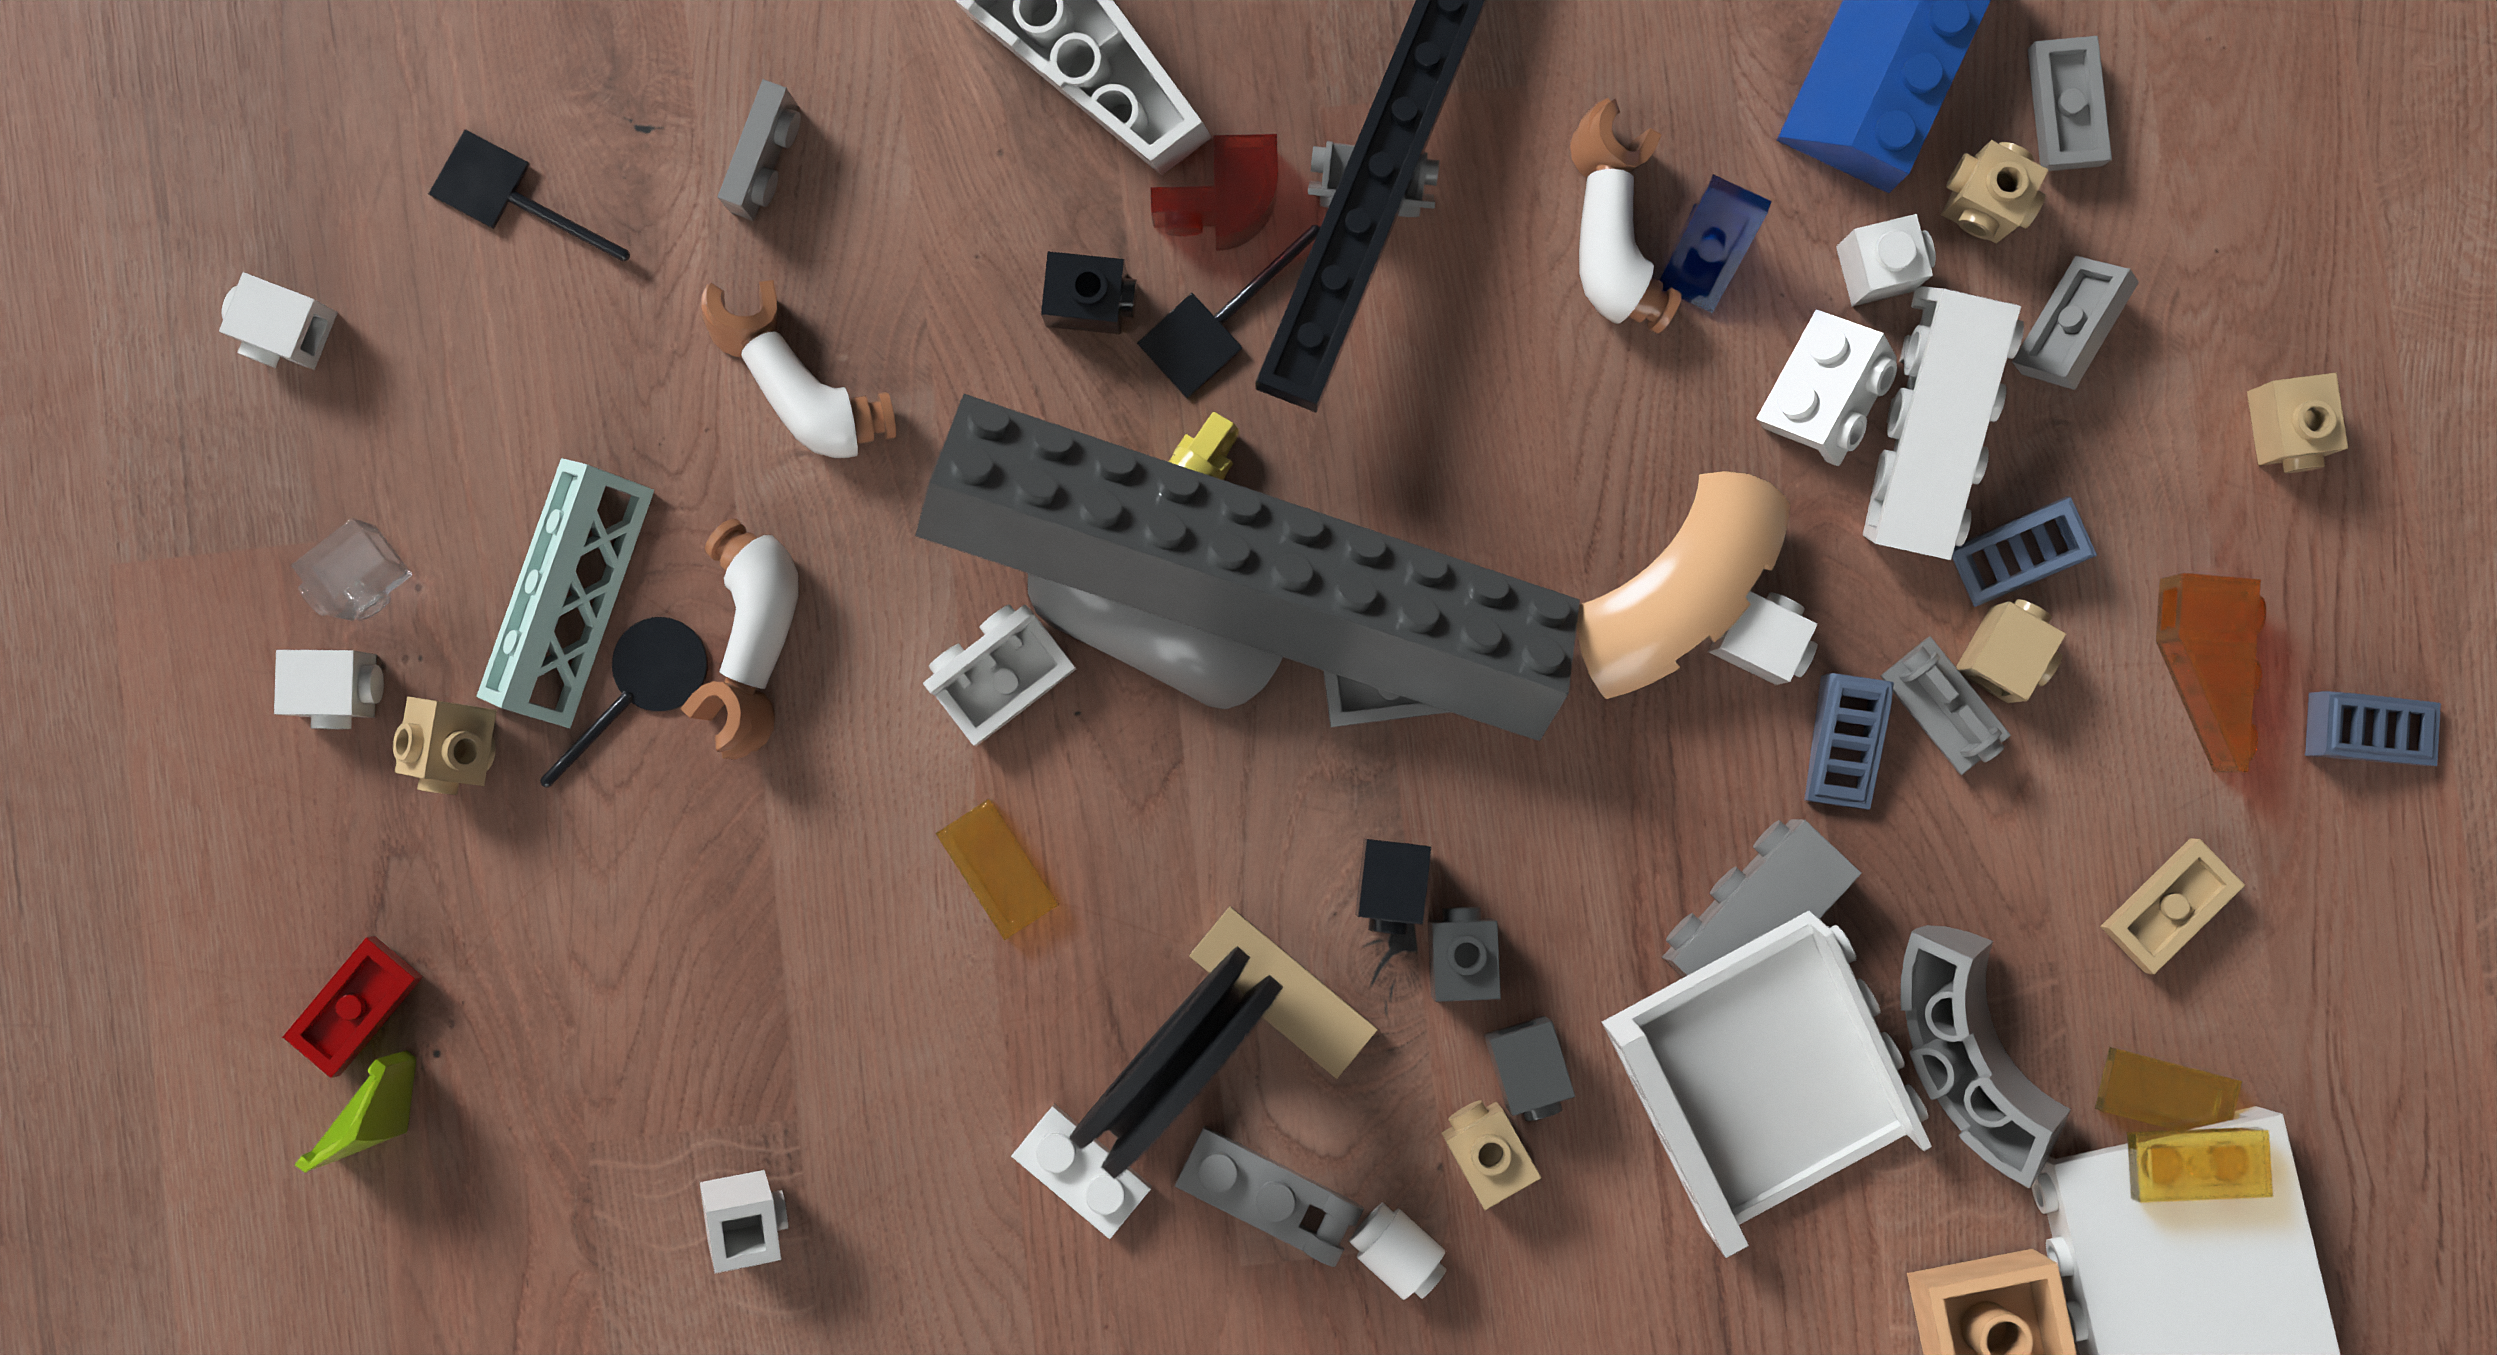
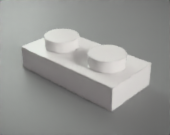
[1011,1103,1152,1239]

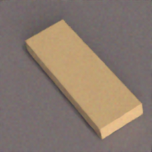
[1189,906,1378,1079]

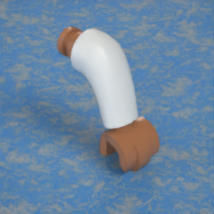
[1570,97,1682,333]
[701,280,896,458]
[681,519,798,760]

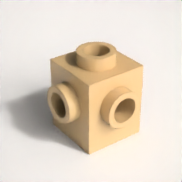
[1941,140,2048,243]
[393,696,497,795]

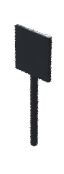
[428,129,630,262]
[1137,225,1320,399]

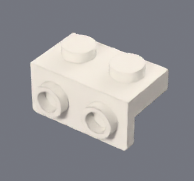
[1757,310,1897,466]
[923,604,1077,747]

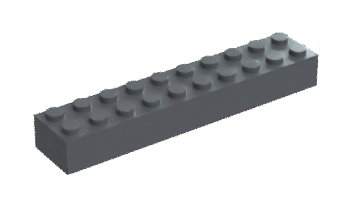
[915,393,1580,741]

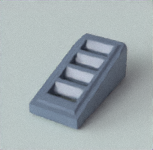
[1952,496,2097,607]
[1804,673,1894,810]
[2305,691,2441,766]

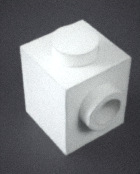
[1836,214,1936,306]
[219,272,338,370]
[1708,591,1818,685]
[274,650,384,729]
[699,1170,788,1273]

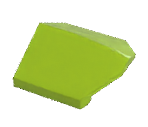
[295,1050,417,1173]

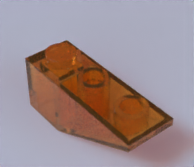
[2156,573,2266,773]

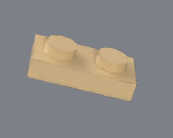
[2100,838,2245,974]

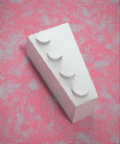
[954,0,1212,175]
[1863,286,2024,560]

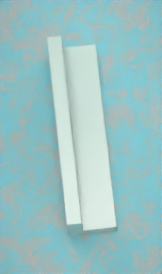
[476,458,654,728]

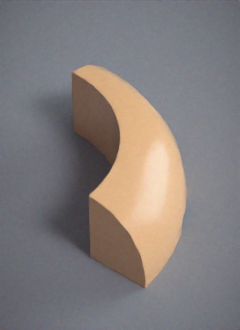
[1576,471,1790,699]

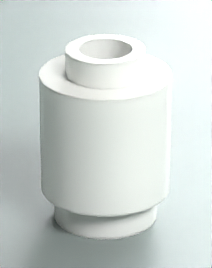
[1349,1202,1447,1300]

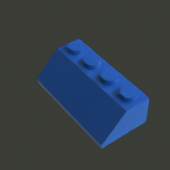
[1776,0,1991,193]

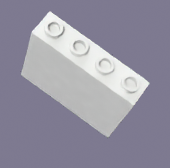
[1602,911,1932,1258]
[2031,1106,2341,1355]

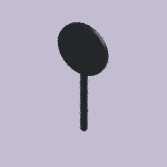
[540,617,708,788]

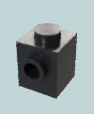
[1041,251,1137,335]
[1355,838,1432,935]

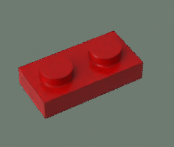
[283,936,423,1078]

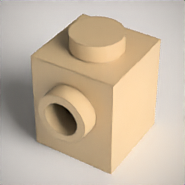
[2247,373,2348,473]
[1956,599,2066,703]
[1441,1100,1541,1210]

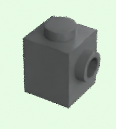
[1428,907,1501,1002]
[1484,1016,1575,1121]

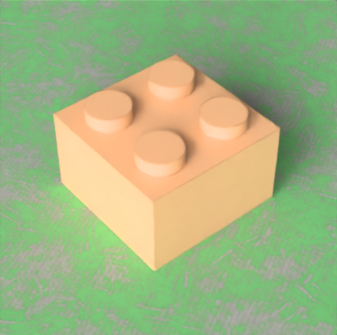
[1907,1249,2077,1355]

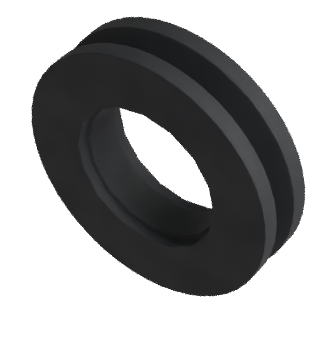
[1069,946,1283,1179]

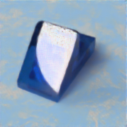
[1659,174,1772,313]

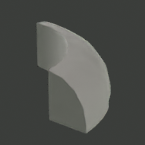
[1028,573,1283,709]
[1900,925,2071,1189]

